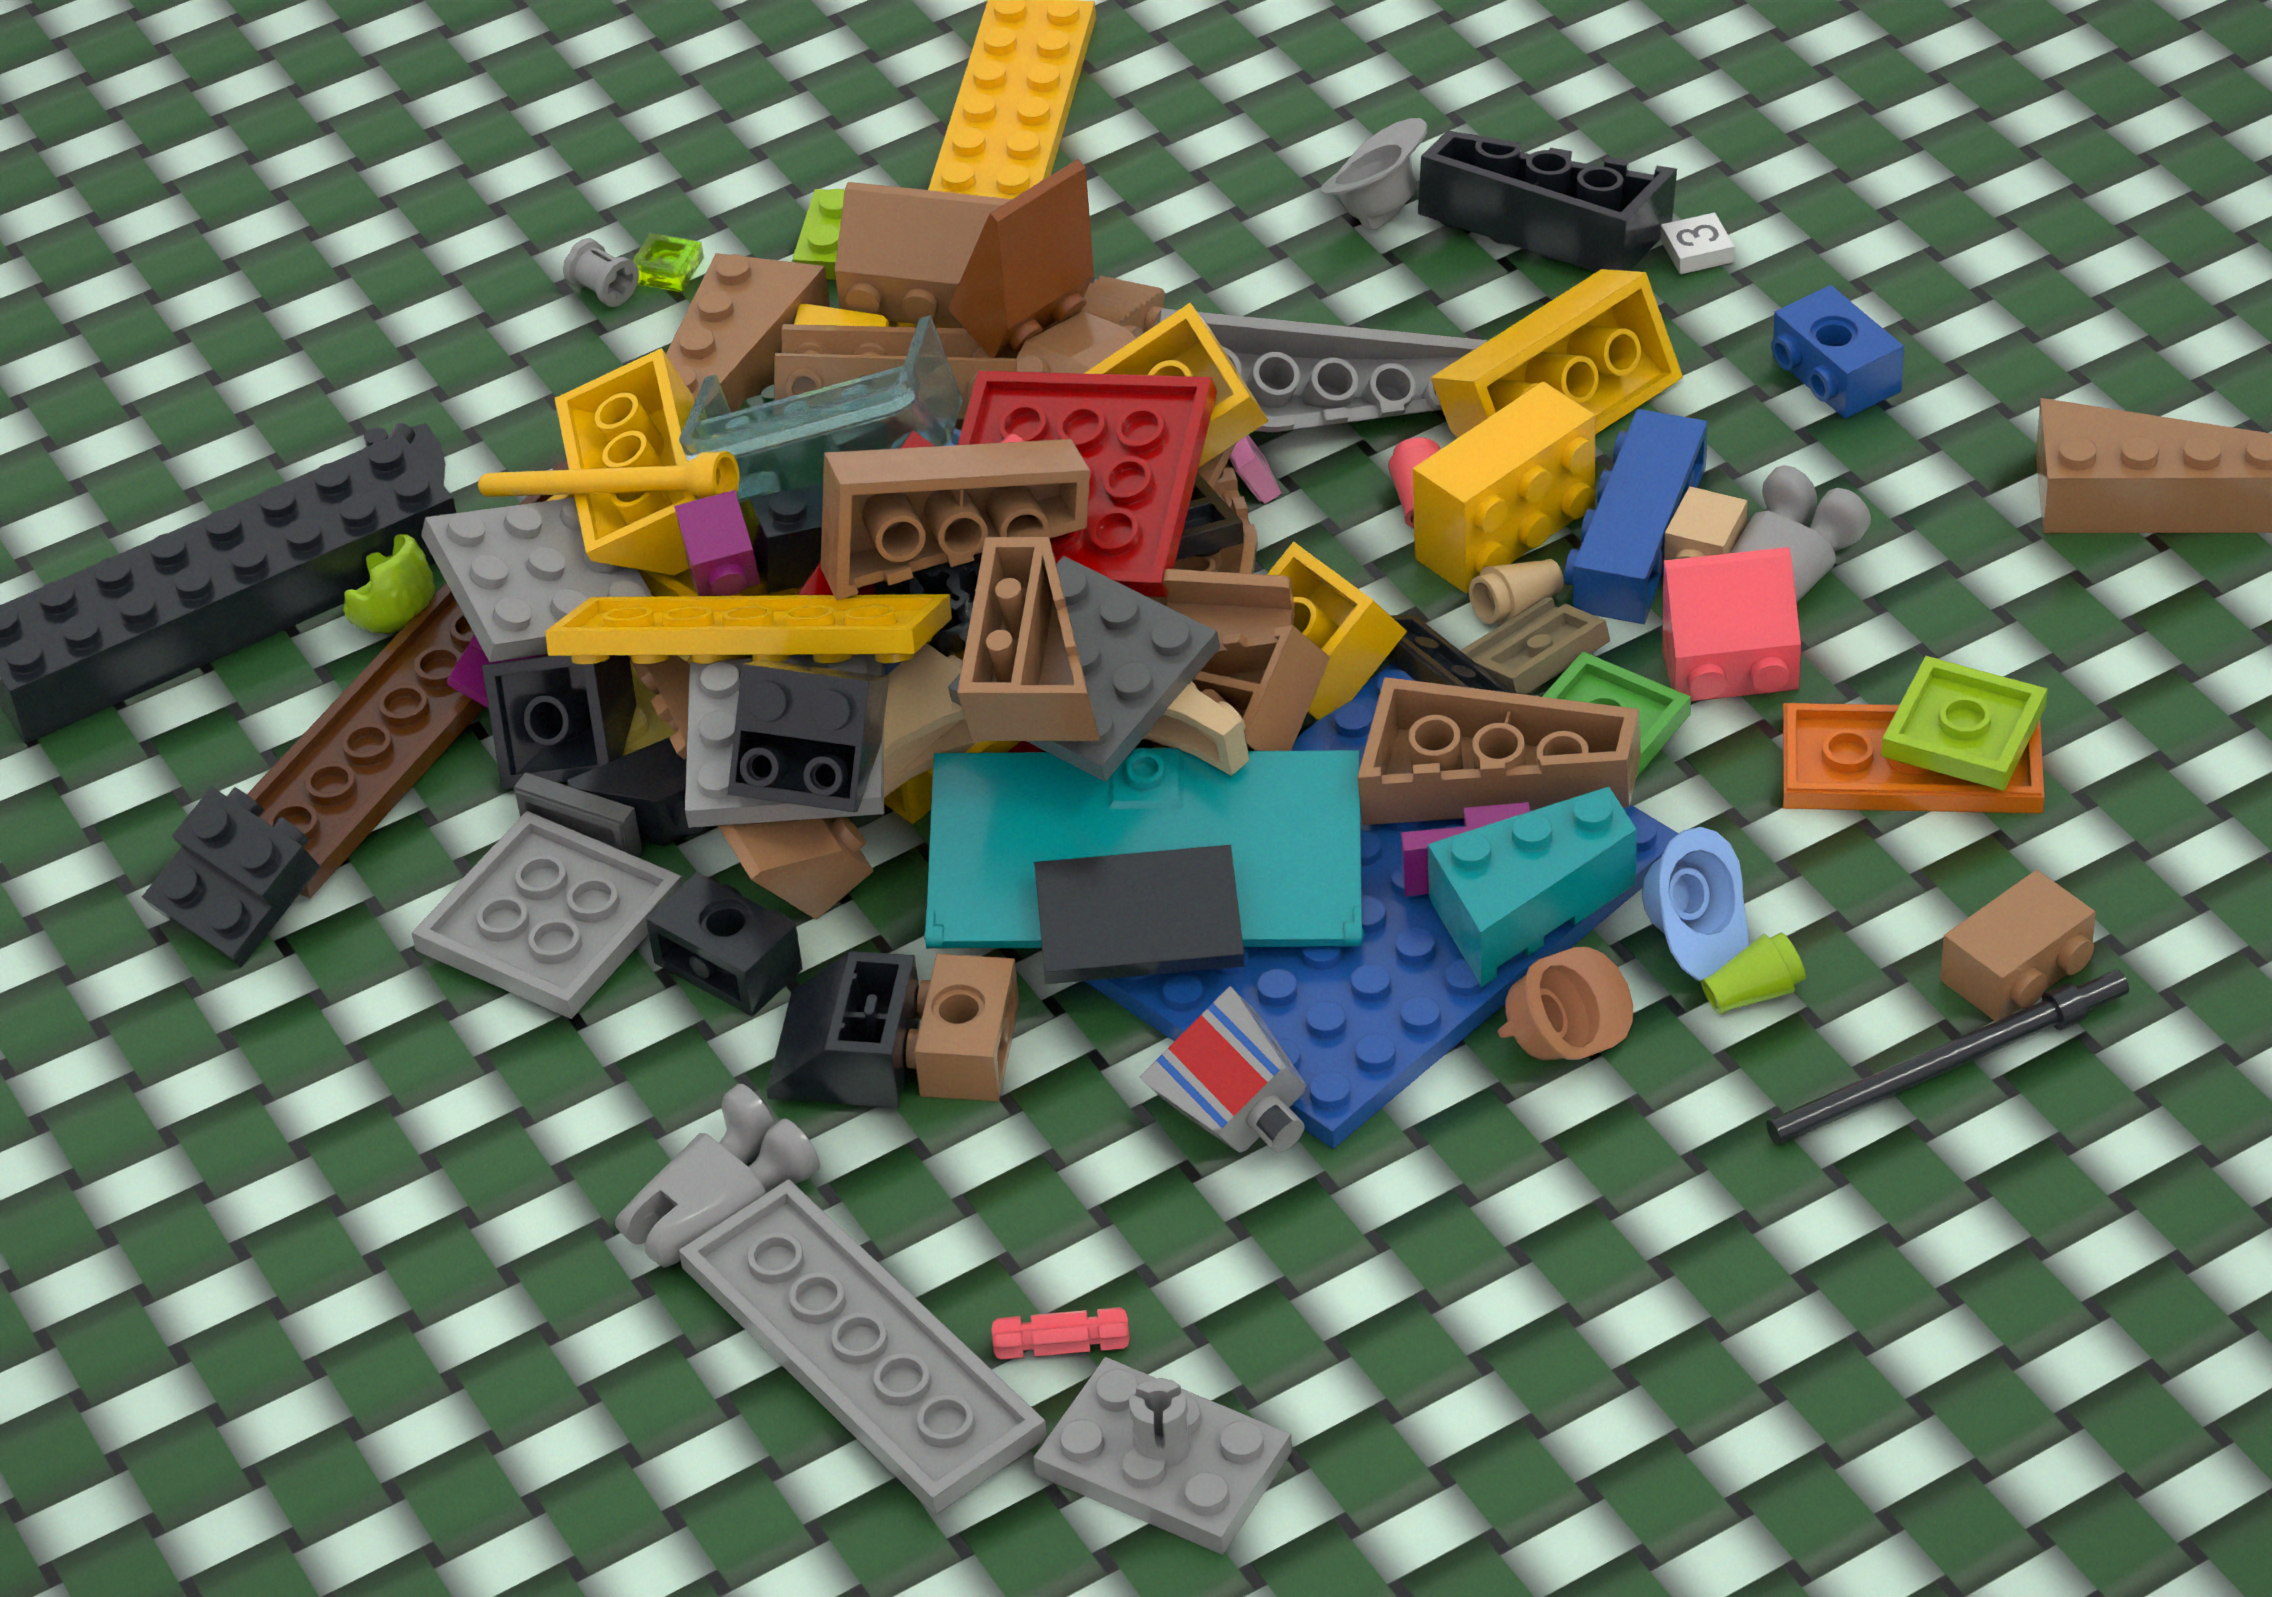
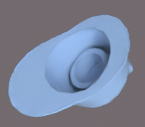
[1642,827,1749,982]

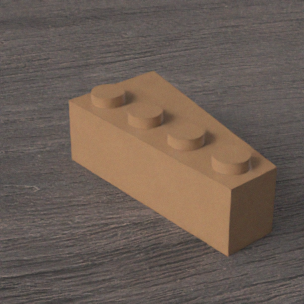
[666,253,830,452]
[2036,398,2272,533]
[821,439,1090,601]
[1357,677,1641,825]

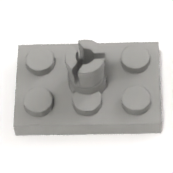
[1033,1357,1292,1555]

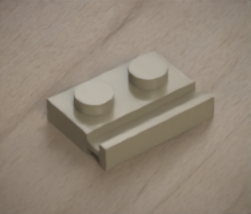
[1460,596,1610,695]

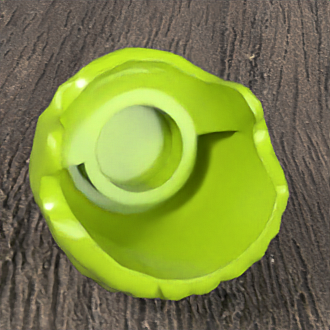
[343,534,436,634]

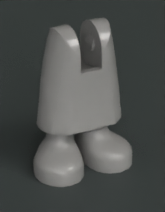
[1730,465,1871,603]
[615,1084,820,1268]

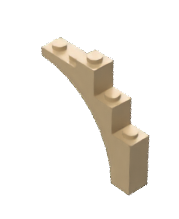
[884,643,1249,797]

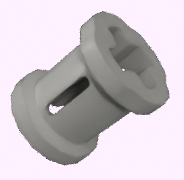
[563,238,639,307]

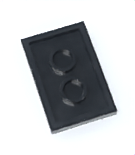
[1034,845,1244,984]

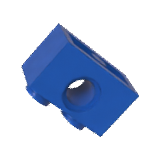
[1771,285,1904,419]

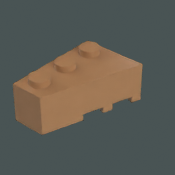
[957,537,1101,741]
[1142,625,1330,751]

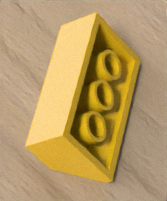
[1430,269,1683,438]
[555,348,706,575]

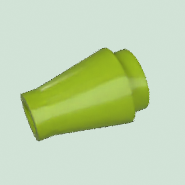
[1701,932,1806,1015]

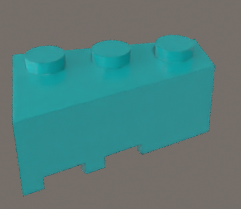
[1427,786,1637,987]

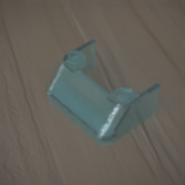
[679,315,963,503]

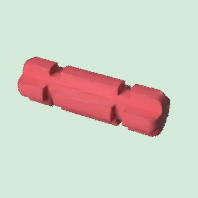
[991,1307,1130,1360]

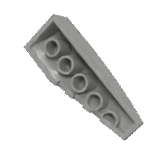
[1154,308,1488,432]

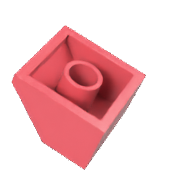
[1662,547,1801,701]

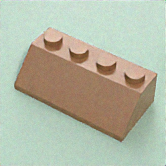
[835,182,1049,331]

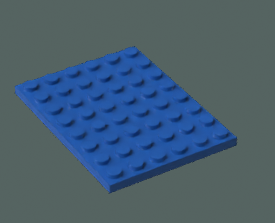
[1085,663,1679,1149]

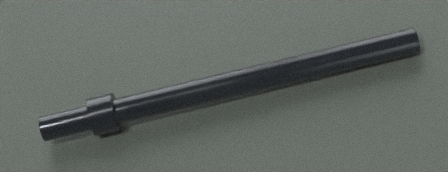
[1766,969,2129,1145]

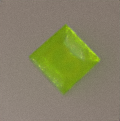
[632,233,704,292]

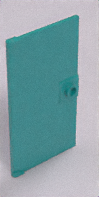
[924,748,1364,949]

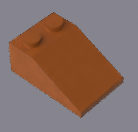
[948,159,1094,358]

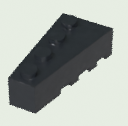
[1418,130,1677,273]

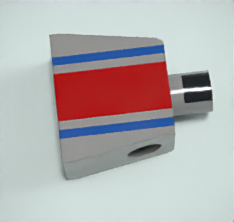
[1140,986,1306,1153]

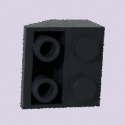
[727,660,889,813]
[766,951,919,1108]

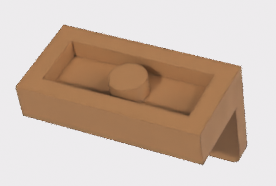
[1163,569,1295,642]

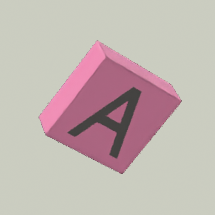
[1229,435,1282,504]

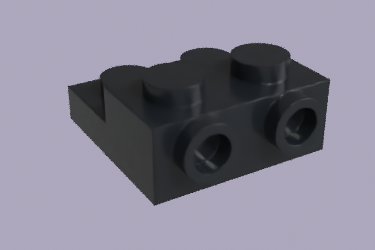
[142,786,321,967]

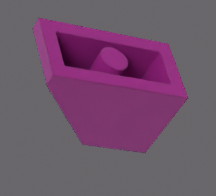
[674,490,760,596]

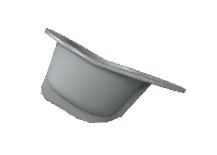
[1321,118,1428,230]

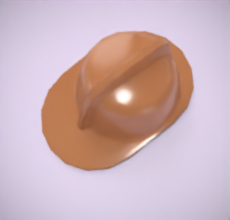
[1498,947,1633,1061]

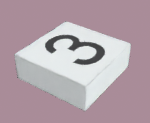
[1661,212,1735,274]

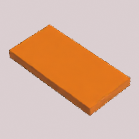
[1783,703,2044,813]

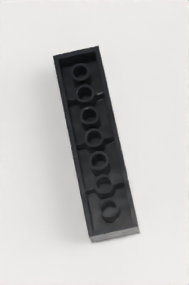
[0,433,456,744]

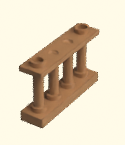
[774,324,1018,419]

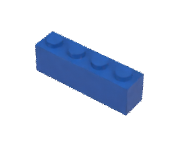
[1564,409,1707,625]

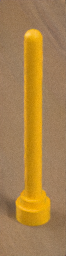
[478,451,740,499]

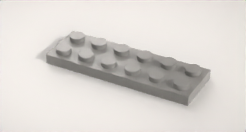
[679,1179,1047,1515]

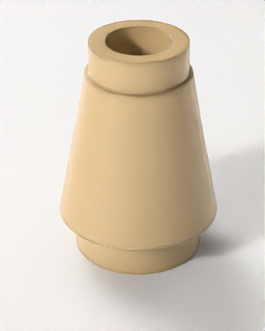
[1469,559,1564,625]

